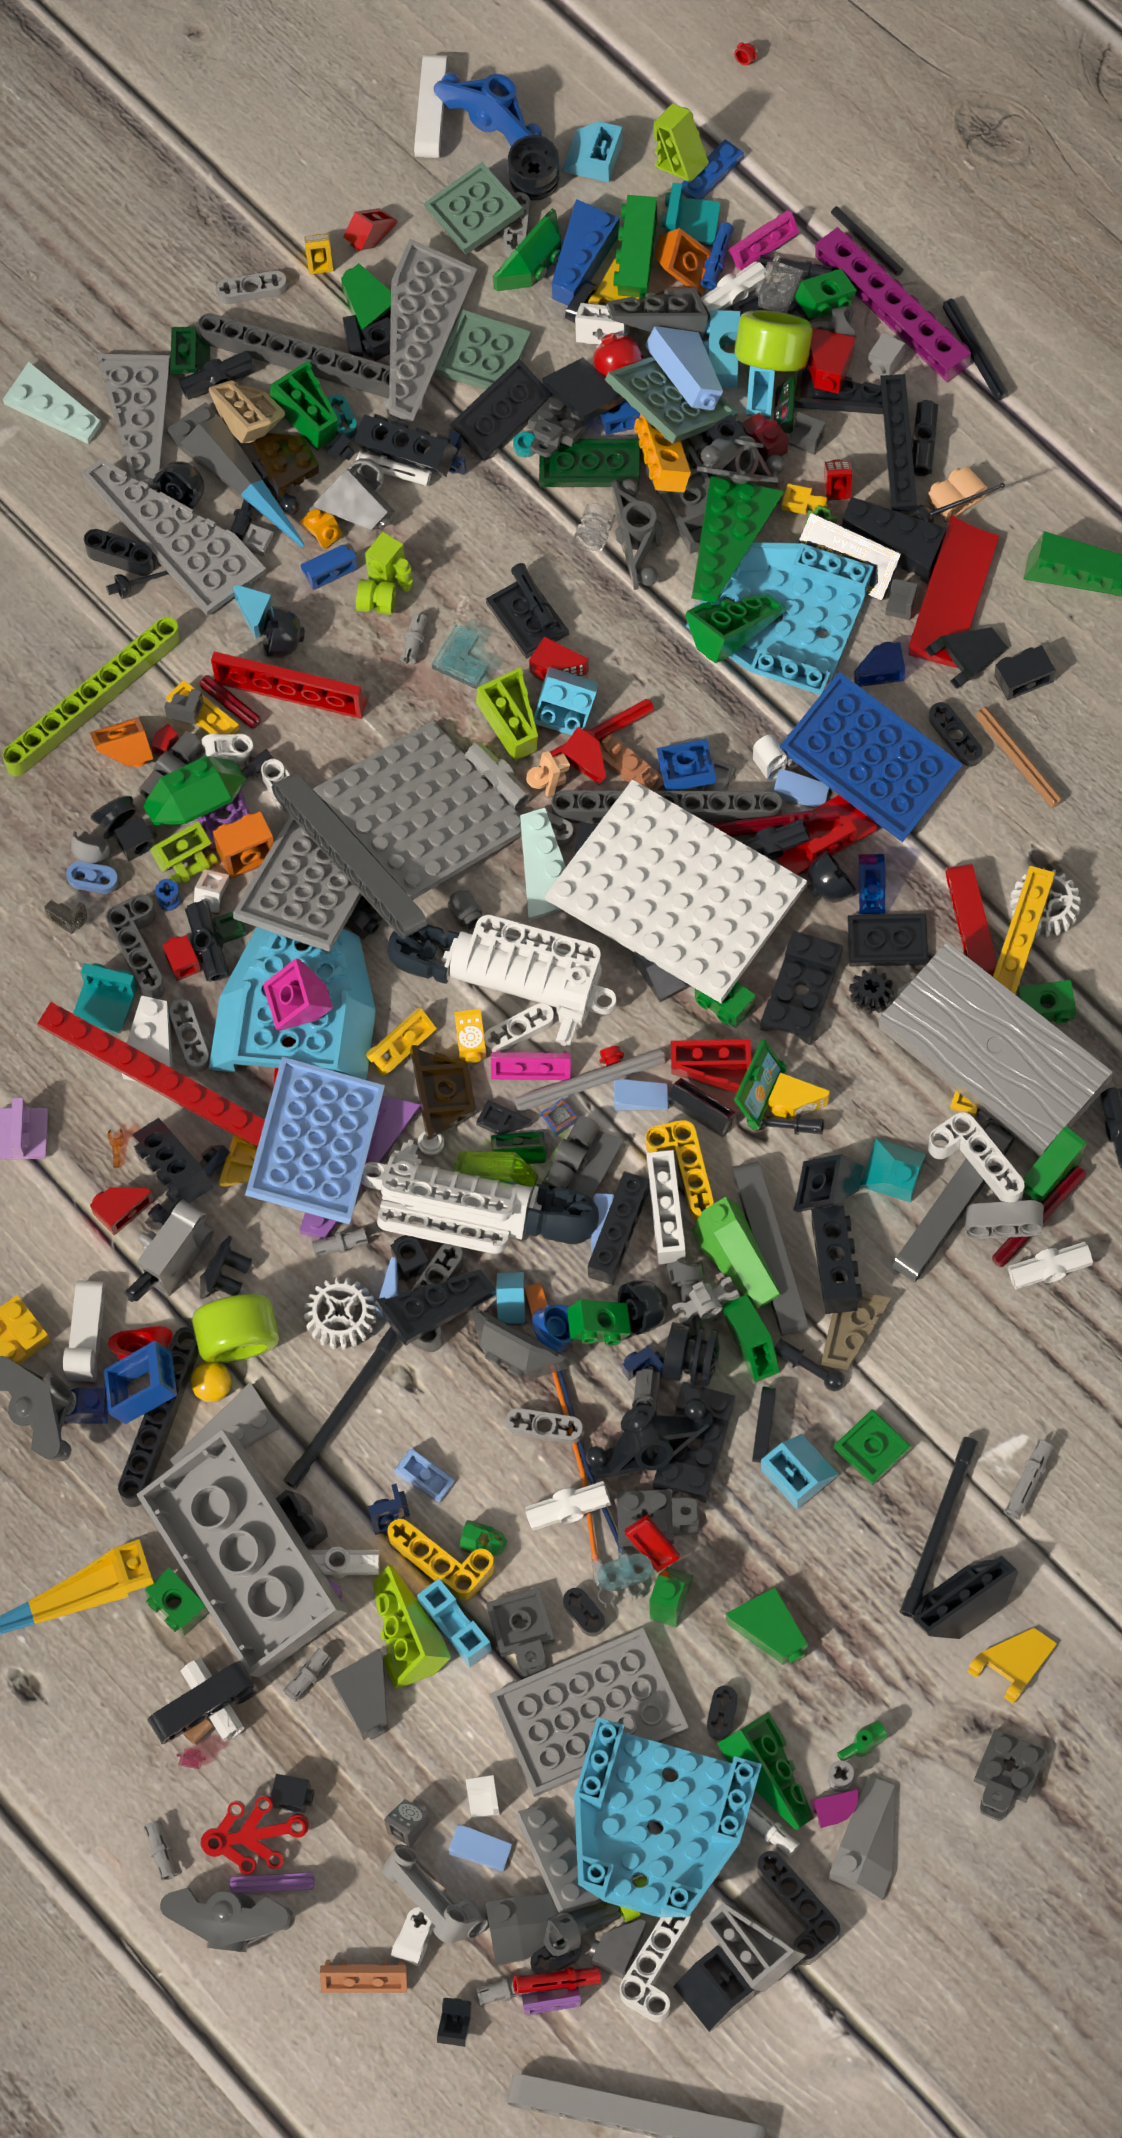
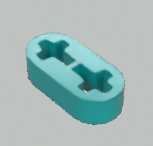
[328,394,358,439]

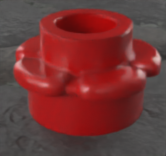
[734,42,757,65]
[599,1046,624,1067]

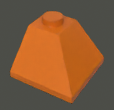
[654,228,711,296]
[90,717,153,767]

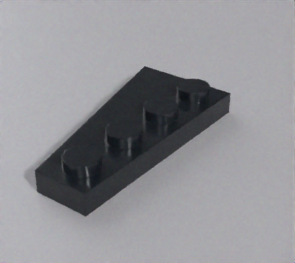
[794,365,883,415]
[144,1145,230,1230]
[375,1269,496,1346]

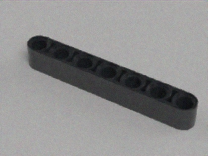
[118,1327,199,1507]

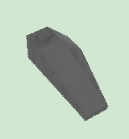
[606,288,708,341]

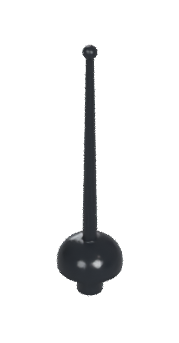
[912,483,1005,523]
[106,571,169,599]

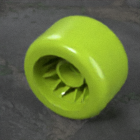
[734,310,813,371]
[192,1294,279,1363]

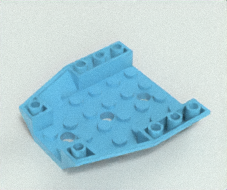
[686,542,874,695]
[209,927,376,1080]
[574,1717,762,1917]

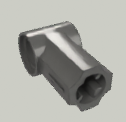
[632,1369,660,1413]

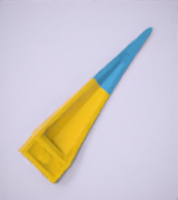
[0,1539,154,1634]

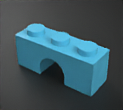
[704,310,740,388]
[417,1579,492,1668]

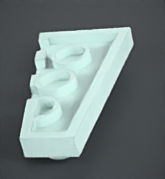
[3,362,101,444]
[520,808,566,921]

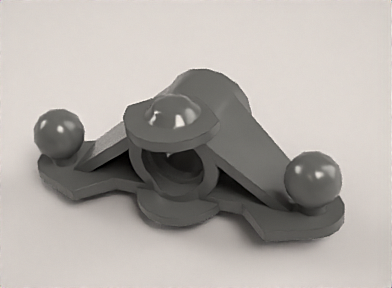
[697,436,785,484]
[611,479,663,590]
[0,1356,74,1461]
[160,1888,295,1953]

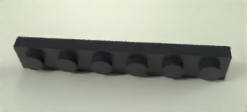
[880,374,917,512]

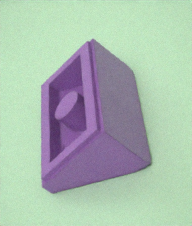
[522,1987,581,2016]

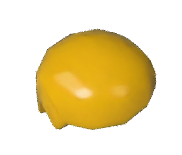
[191,1362,232,1402]

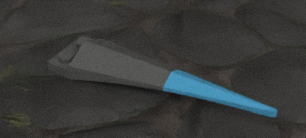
[166,402,304,548]

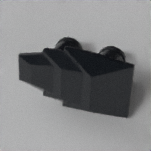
[200,1236,252,1299]

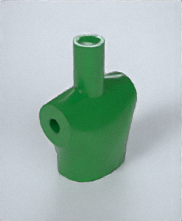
[837,1720,888,1761]

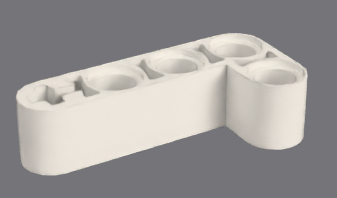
[753,733,799,781]
[928,1112,1024,1203]
[63,1280,105,1382]
[620,1916,690,2022]

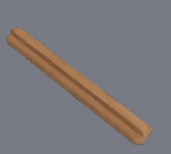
[976,707,1062,808]

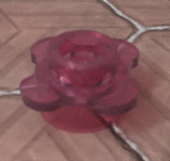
[176,1748,206,1769]

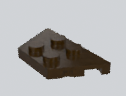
[251,433,319,496]
[410,1045,476,1140]

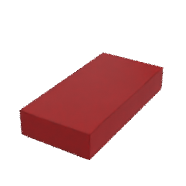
[625,1515,680,1573]

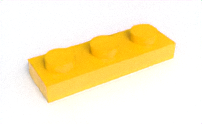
[166,680,240,735]

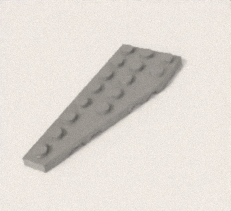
[389,239,477,423]
[82,458,266,616]

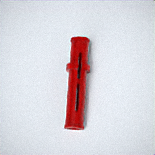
[513,1966,601,1995]

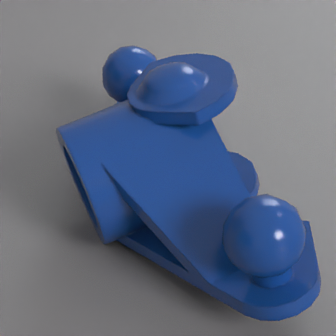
[434,73,542,146]

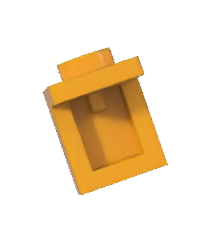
[299,508,343,549]

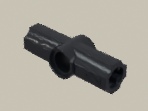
[179,351,255,400]
[912,400,938,477]
[741,819,811,860]
[185,901,229,982]
[1099,1087,1122,1168]

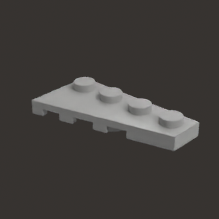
[170,1382,279,1466]
[516,1804,604,1914]

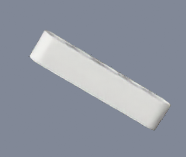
[414,55,448,158]

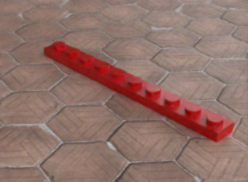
[37,1002,265,1148]

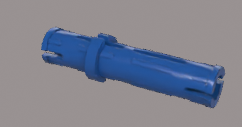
[701,222,734,290]

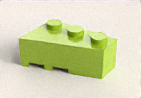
[654,103,709,183]
[476,667,538,762]

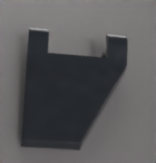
[925,627,1007,689]

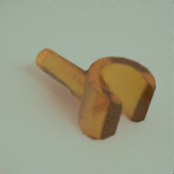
[107,1129,125,1168]

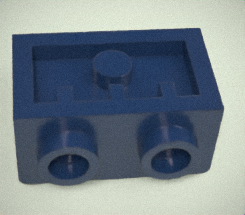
[368,1483,410,1535]

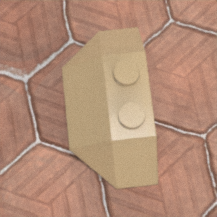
[209,380,285,443]

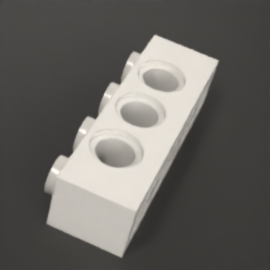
[646,1150,685,1264]

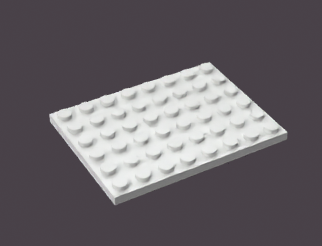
[545,780,807,1003]

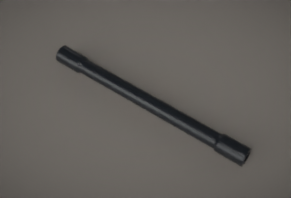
[283,1327,401,1489]
[899,1437,978,1618]

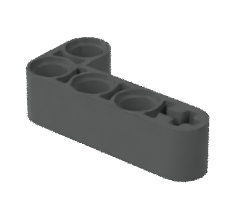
[106,894,165,999]
[410,1244,464,1352]

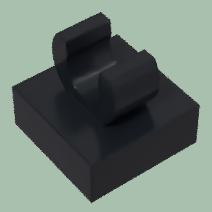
[325,430,355,460]

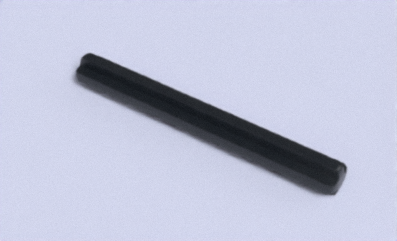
[943,298,1008,400]

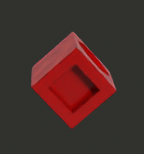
[162,935,201,981]

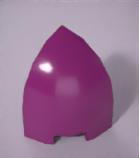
[811,1789,858,1828]

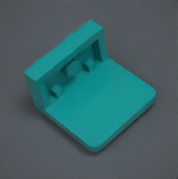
[662,183,720,245]
[73,963,137,1034]

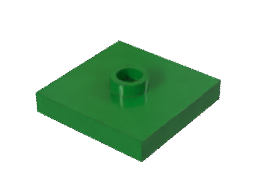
[833,1409,911,1486]

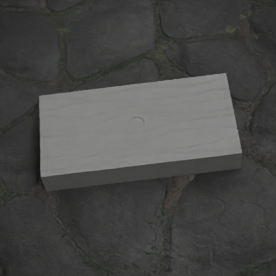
[879,941,1113,1157]
[136,1430,348,1678]

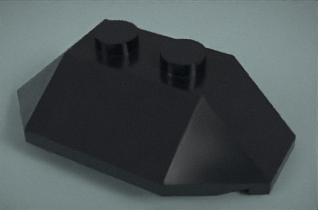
[913,1555,1018,1639]

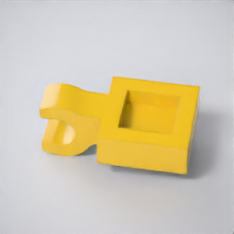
[782,484,828,515]

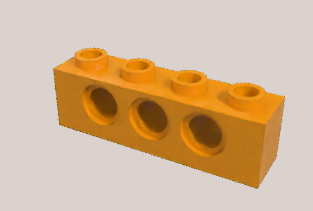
[634,414,691,492]

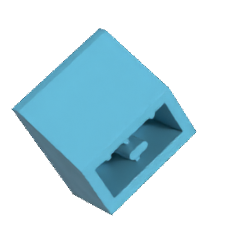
[562,121,623,183]
[533,667,598,735]
[761,1434,838,1509]

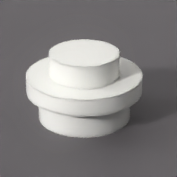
[418,1131,444,1156]

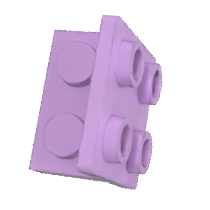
[0,1098,48,1159]

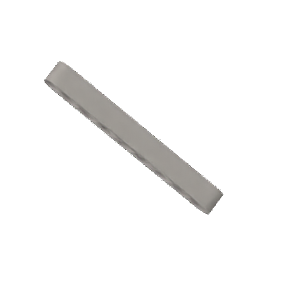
[507,2074,766,2138]

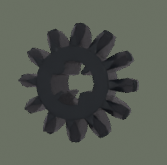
[849,968,894,1014]

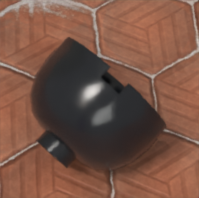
[153,461,204,509]
[263,606,305,658]
[807,850,857,903]
[618,1280,668,1335]

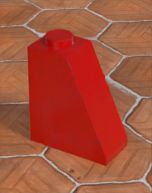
[808,328,856,394]

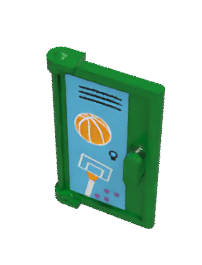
[734,1039,787,1130]

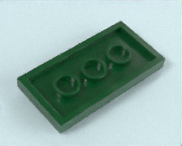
[539,439,640,487]

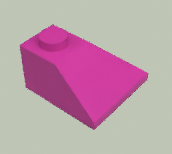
[263,958,333,1031]

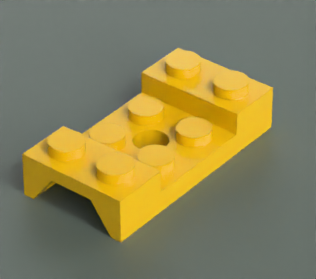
[0,1295,51,1364]

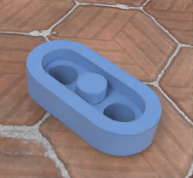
[66,861,118,894]

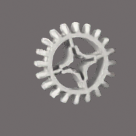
[1010,868,1081,938]
[304,1277,377,1350]

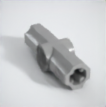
[465,742,532,810]

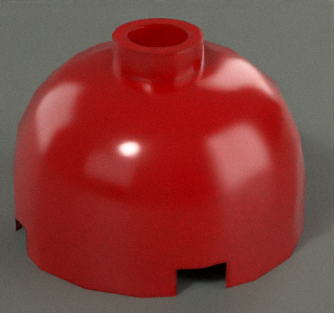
[593,333,644,377]

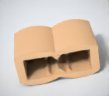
[928,466,987,522]

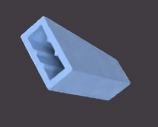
[645,326,723,410]

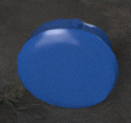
[532,1304,573,1352]

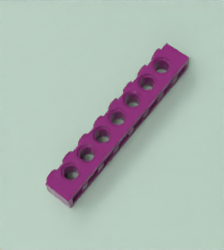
[815,227,971,383]

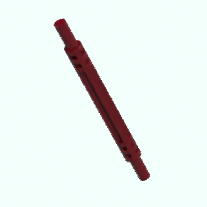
[711,809,840,837]

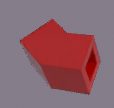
[151,724,179,755]

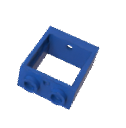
[104,1341,177,1424]

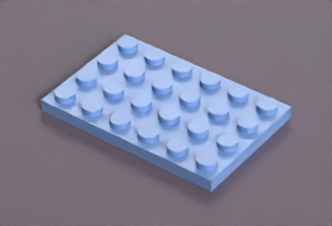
[245,1057,385,1224]

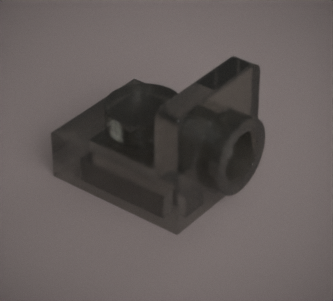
[44,900,87,934]

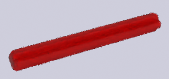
[550,699,655,757]

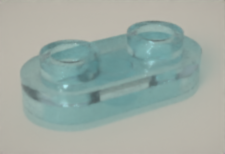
[598,1554,652,1591]

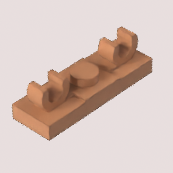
[600,734,664,791]
[320,1959,408,1993]

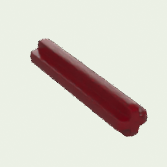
[199,675,261,729]

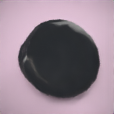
[90,795,137,839]

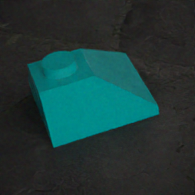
[860,1138,927,1203]

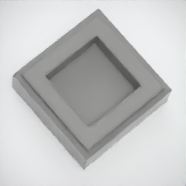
[242,524,275,556]

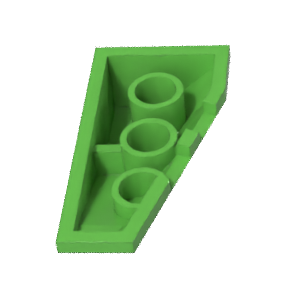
[692,1197,781,1308]

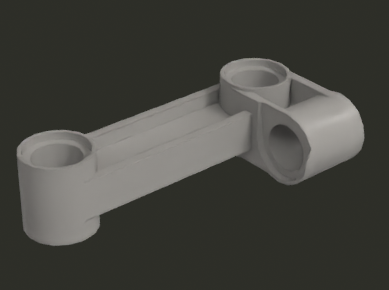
[382,1844,489,1943]

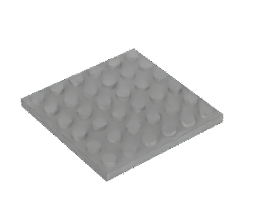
[313,721,522,900]

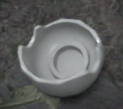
[348,458,384,492]
[71,831,110,863]

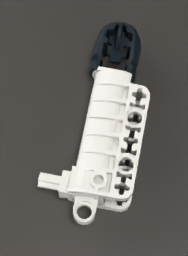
[387,915,616,1046]
[361,1140,599,1254]

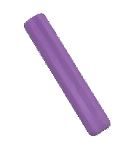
[230,1872,314,1894]

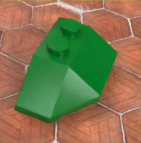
[493,208,561,291]
[143,756,246,825]

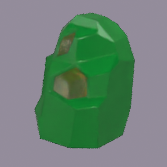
[460,1520,507,1557]

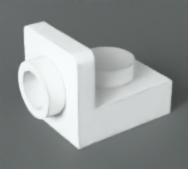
[194,869,229,913]

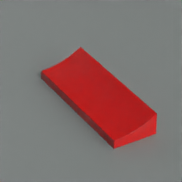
[908,515,999,668]
[211,651,369,719]

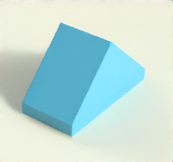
[746,366,775,417]
[233,585,273,639]
[496,1272,525,1325]

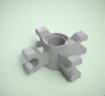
[672,1276,740,1324]

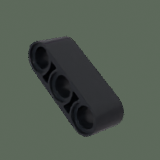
[84,529,155,576]

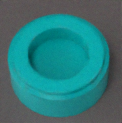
[513,432,535,458]

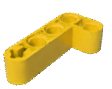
[645,1120,714,1223]
[387,1519,495,1601]

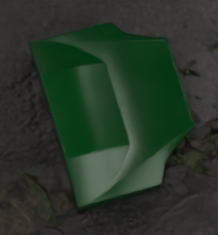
[170,326,210,375]

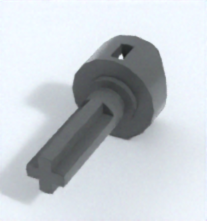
[810,305,857,338]
[667,1261,705,1338]
[544,1904,621,1956]

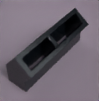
[668,1078,736,1137]

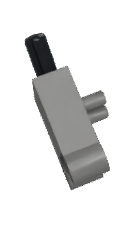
[125,1199,214,1302]

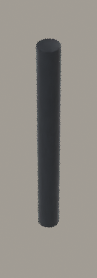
[831,206,904,276]

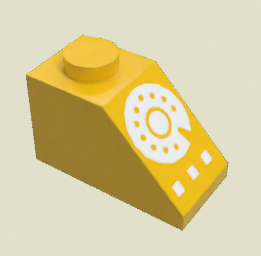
[304,233,333,274]
[454,1009,487,1063]
[768,1073,830,1119]

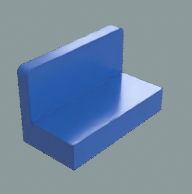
[300,544,358,591]

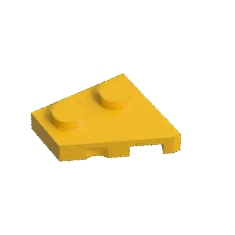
[219,1136,257,1187]

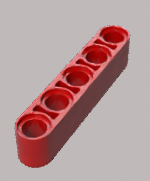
[945,863,997,977]

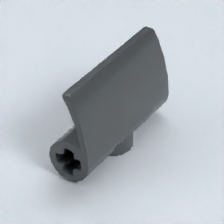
[138,731,206,799]
[542,1116,624,1199]

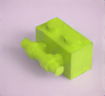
[365,532,413,592]
[149,821,218,884]

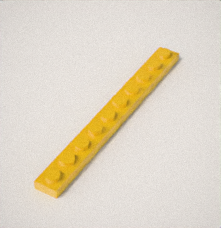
[950,866,1055,1117]

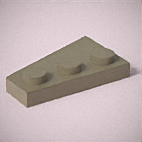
[821,1292,891,1371]

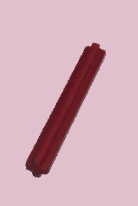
[992,1166,1086,1267]

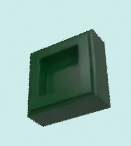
[213,911,247,943]

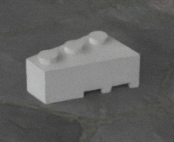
[702,1903,806,1992]

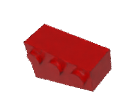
[671,1039,751,1094]

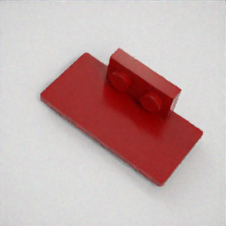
[776,795,877,875]

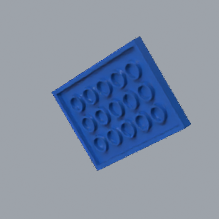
[780,672,963,843]

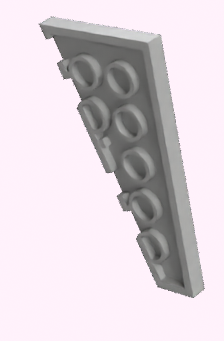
[96,354,171,489]

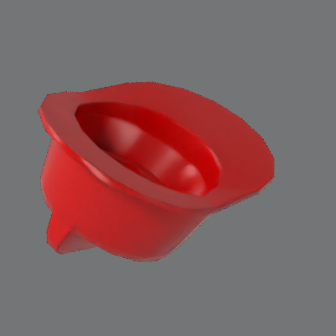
[107,1326,173,1361]

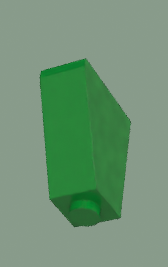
[341,263,391,339]
[1023,1126,1087,1203]
[722,1294,780,1383]
[649,1567,694,1627]
[726,1587,808,1665]

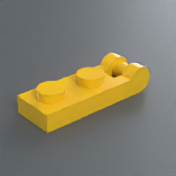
[366,1008,437,1076]

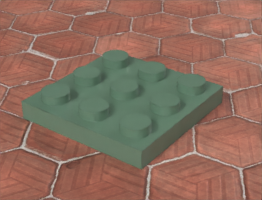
[423,162,525,255]
[435,309,531,390]

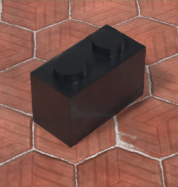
[994,645,1055,701]

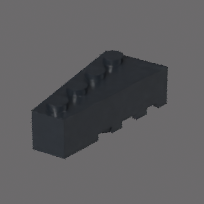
[842,497,947,584]

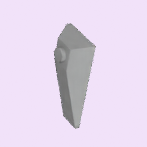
[829,1775,895,1901]

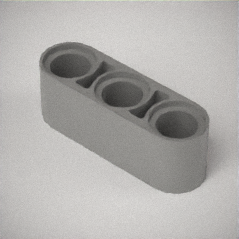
[965,1200,1044,1239]

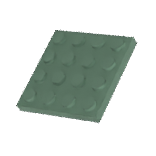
[605,357,739,444]

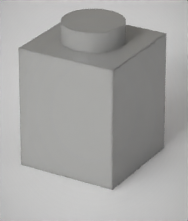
[868,332,905,375]

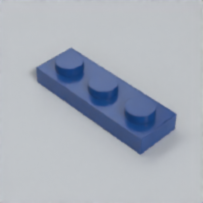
[681,139,744,200]

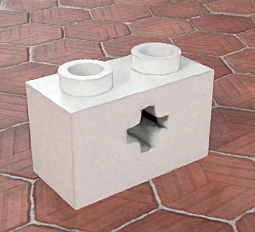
[575,303,630,344]

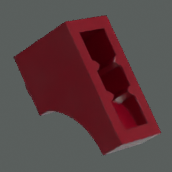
[742,412,788,463]

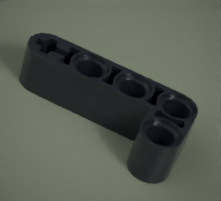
[147,1661,258,1744]
[757,1851,840,1966]

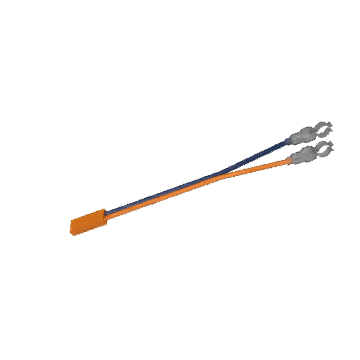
[524,1283,642,1609]

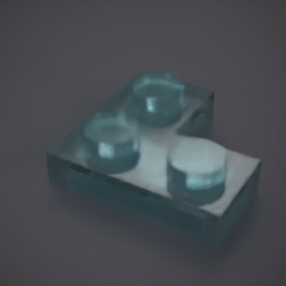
[432,624,489,689]

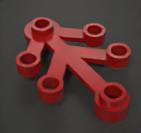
[200,1795,310,1875]

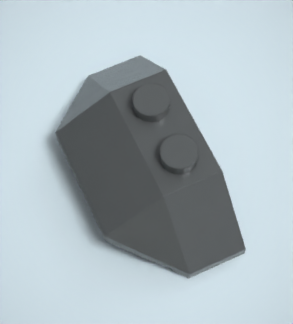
[472,1307,570,1379]

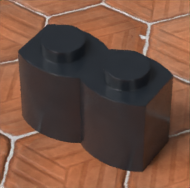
[276,1490,328,1549]

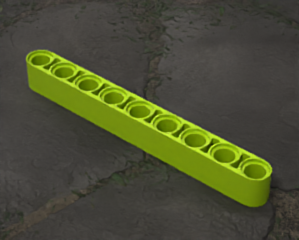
[2,617,181,776]

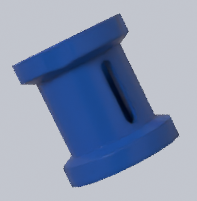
[155,879,181,911]

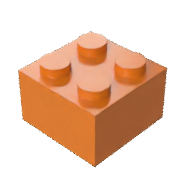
[213,811,274,879]

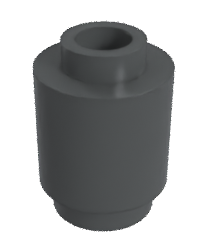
[448,890,482,930]

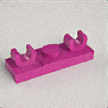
[728,210,799,271]
[491,1050,571,1080]

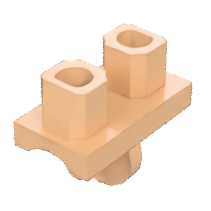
[526,751,570,797]

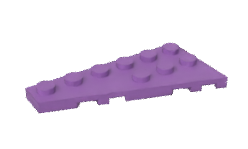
[300,1095,421,1239]

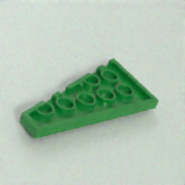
[691,476,784,603]

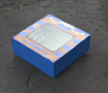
[541,1098,578,1135]

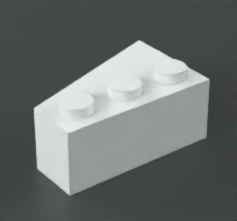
[122,996,173,1082]

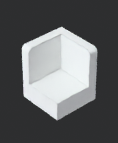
[465,1775,499,1819]

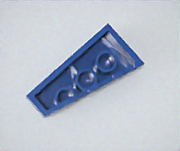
[552,199,620,305]

